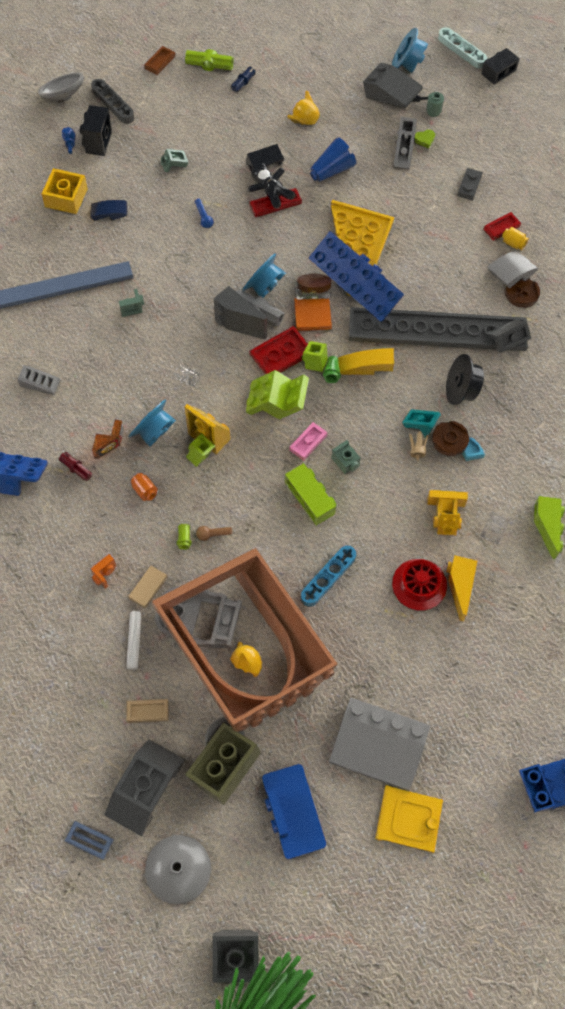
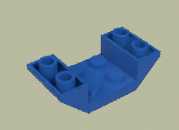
[519,759,565,813]

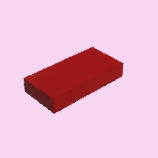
[483,212,521,241]

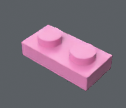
[289,422,327,461]

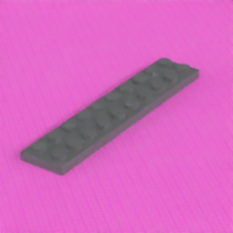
[349,307,528,351]

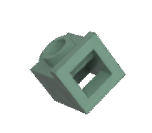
[331,440,361,474]

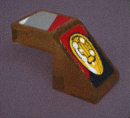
[92,419,124,459]

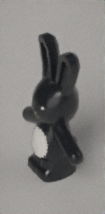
[248,163,295,208]

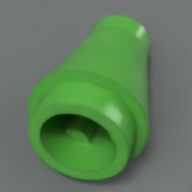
[323,356,341,383]

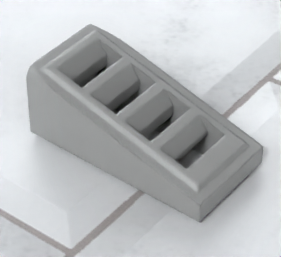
[18,365,61,395]

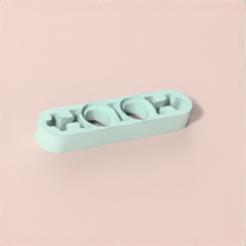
[438,27,487,69]

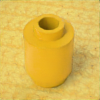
[502,227,529,250]

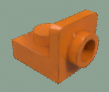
[91,554,116,589]

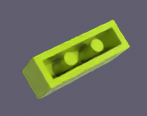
[285,463,337,526]

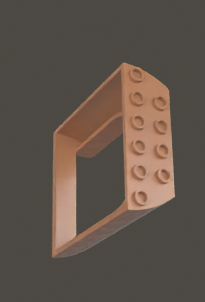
[152,548,337,732]

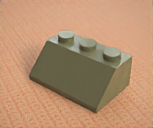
[185,723,261,805]

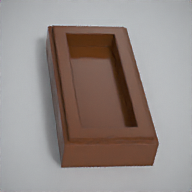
[144,46,175,75]

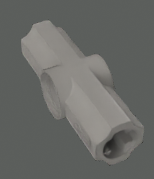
[236,289,284,327]

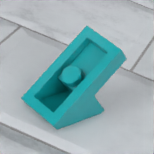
[402,409,441,438]

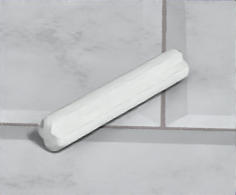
[126,611,141,670]

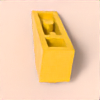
[446,555,478,622]

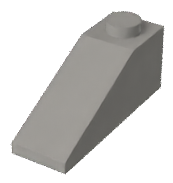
[394,117,417,169]

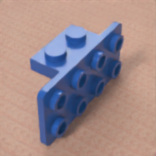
[0,452,48,496]
[262,764,326,859]

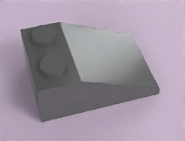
[363,63,423,108]
[214,286,267,340]

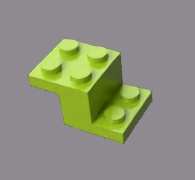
[246,370,309,420]

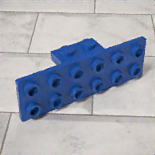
[309,231,404,322]

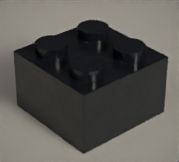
[80,105,112,156]

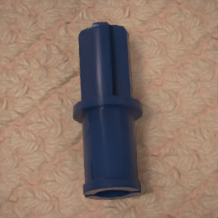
[231,66,256,92]

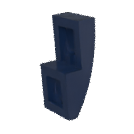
[91,200,127,221]

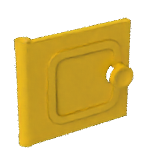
[375,785,443,853]

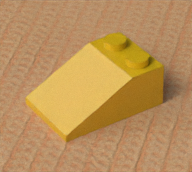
[184,404,231,455]

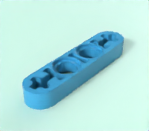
[301,545,356,607]

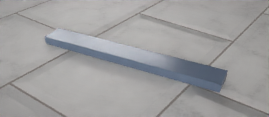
[0,261,133,309]

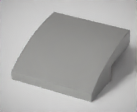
[487,250,538,288]

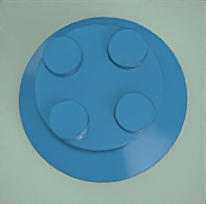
[392,28,428,73]
[242,253,286,298]
[128,399,176,447]

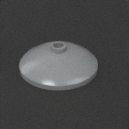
[38,72,84,101]
[145,835,211,904]

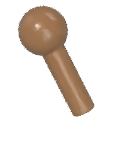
[196,526,233,541]

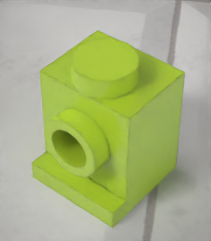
[186,433,215,467]

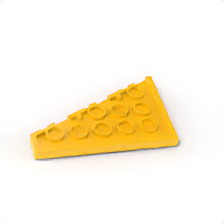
[331,200,395,297]

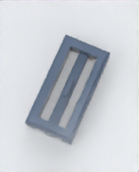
[65,821,114,860]

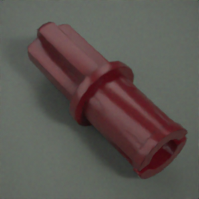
[59,451,92,481]

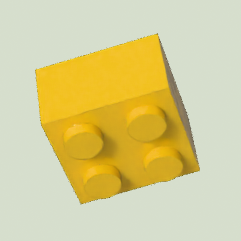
[41,168,88,214]

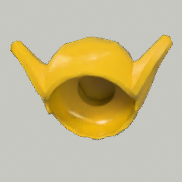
[287,90,320,125]
[230,642,262,677]

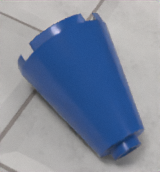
[310,137,357,182]

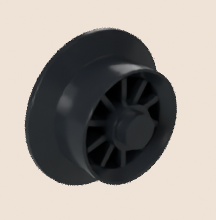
[446,354,484,405]

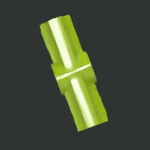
[185,49,234,71]

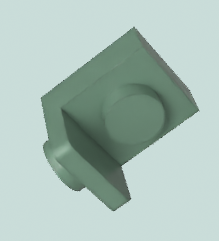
[161,149,189,172]
[119,289,145,317]

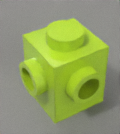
[302,341,328,372]

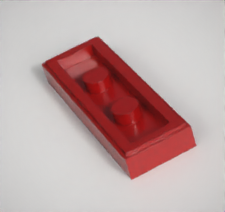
[249,188,302,218]

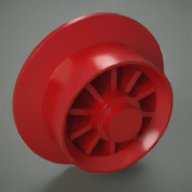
[392,559,447,611]

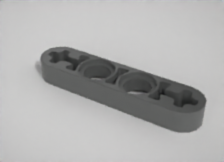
[91,79,134,124]

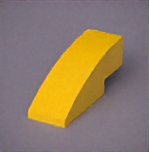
[338,348,394,375]

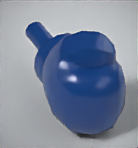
[61,127,76,154]

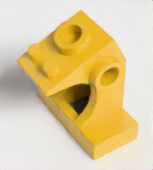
[427,490,468,536]

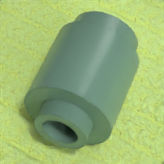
[426,92,444,117]

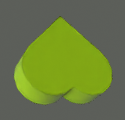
[414,129,435,149]

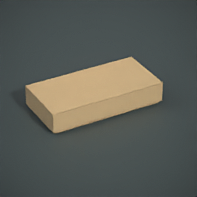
[128,566,168,609]
[126,699,169,723]

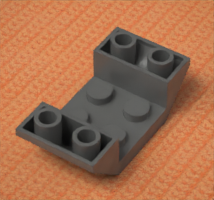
[105,740,185,836]

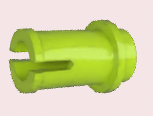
[176,524,192,550]

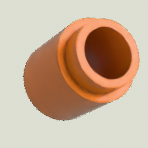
[131,473,158,501]

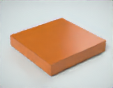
[294,297,332,331]

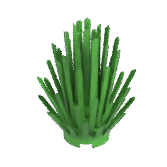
[215,952,316,1009]

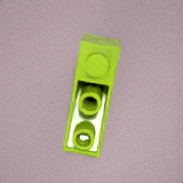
[534,496,564,559]

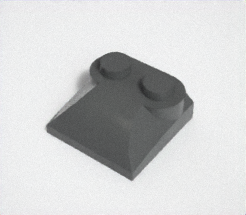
[212,930,259,983]

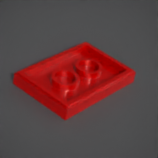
[249,326,308,374]

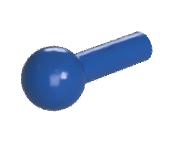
[194,198,214,228]

